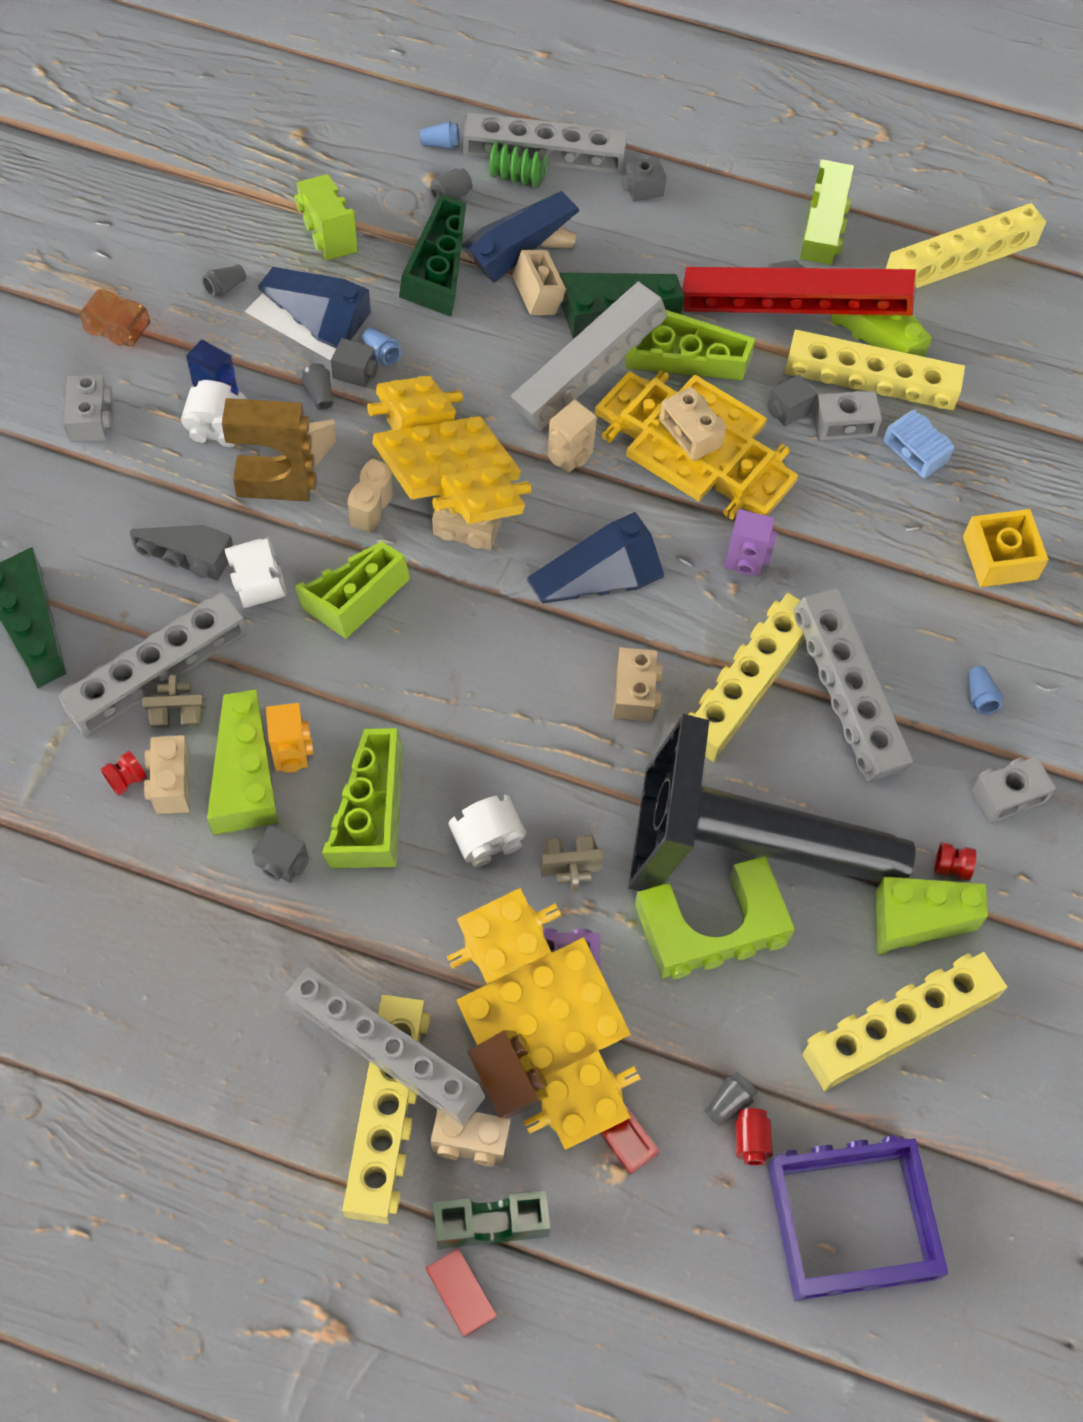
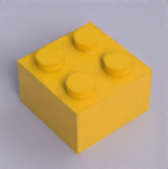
[963,509,1049,587]

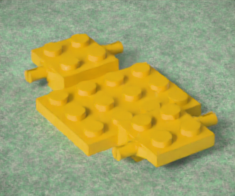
[595,370,799,519]
[367,376,531,524]
[447,888,641,1150]

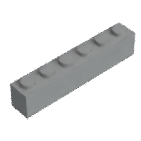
[510,281,667,431]

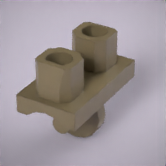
[142,674,206,728]
[540,835,604,892]

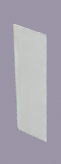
[245,293,336,361]

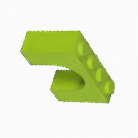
[635,856,795,979]

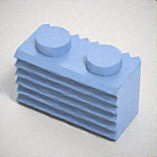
[883,409,955,479]

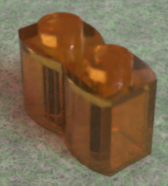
[79,289,151,347]

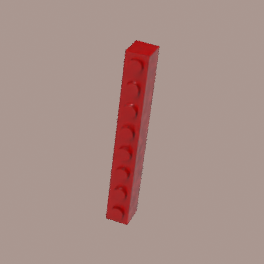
[682,267,916,316]

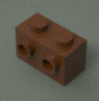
[467,1030,548,1118]

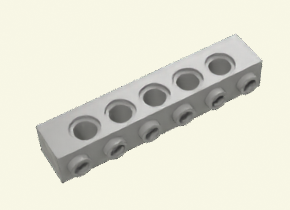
[463,112,627,174]
[793,588,913,783]
[57,592,247,737]
[285,966,485,1127]

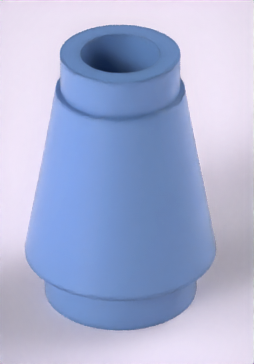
[420,121,460,149]
[362,327,402,366]
[968,666,1003,715]

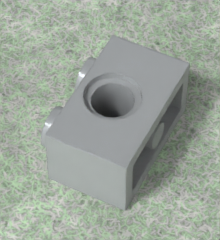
[813,391,882,441]
[971,756,1056,824]

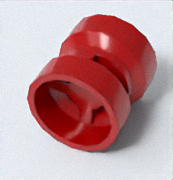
[100,751,147,796]
[934,842,977,881]

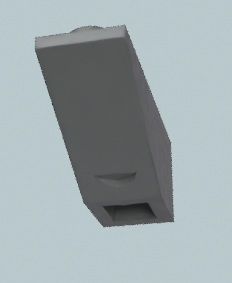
[130,525,233,581]

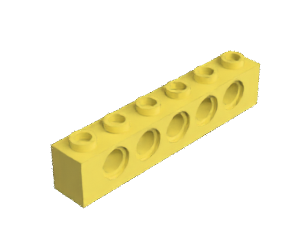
[886,203,1046,288]
[784,329,965,411]
[688,593,806,762]
[802,952,1008,1092]
[342,995,430,1224]

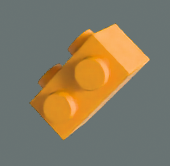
[266,703,313,773]

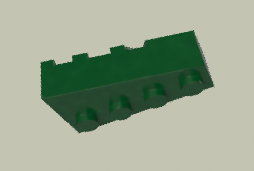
[399,194,466,317]
[559,272,685,338]
[0,547,67,689]

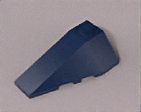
[461,191,580,283]
[258,267,371,348]
[527,512,664,604]

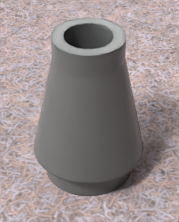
[202,264,246,298]
[301,363,334,410]
[705,1072,757,1126]

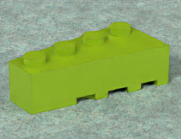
[625,310,755,381]
[207,689,279,835]

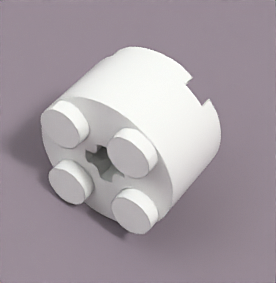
[181,380,247,447]
[225,537,287,608]
[448,794,527,868]

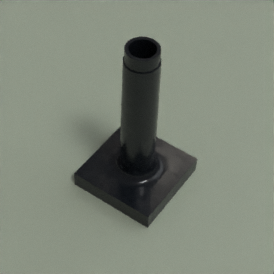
[628,714,916,891]

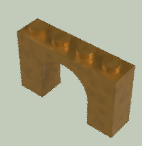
[221,398,317,501]

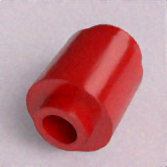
[735,1108,773,1166]

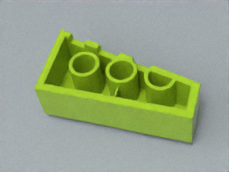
[322,728,404,868]

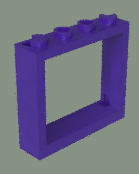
[767,1135,949,1301]

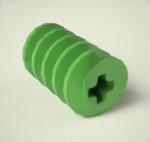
[489,142,549,188]

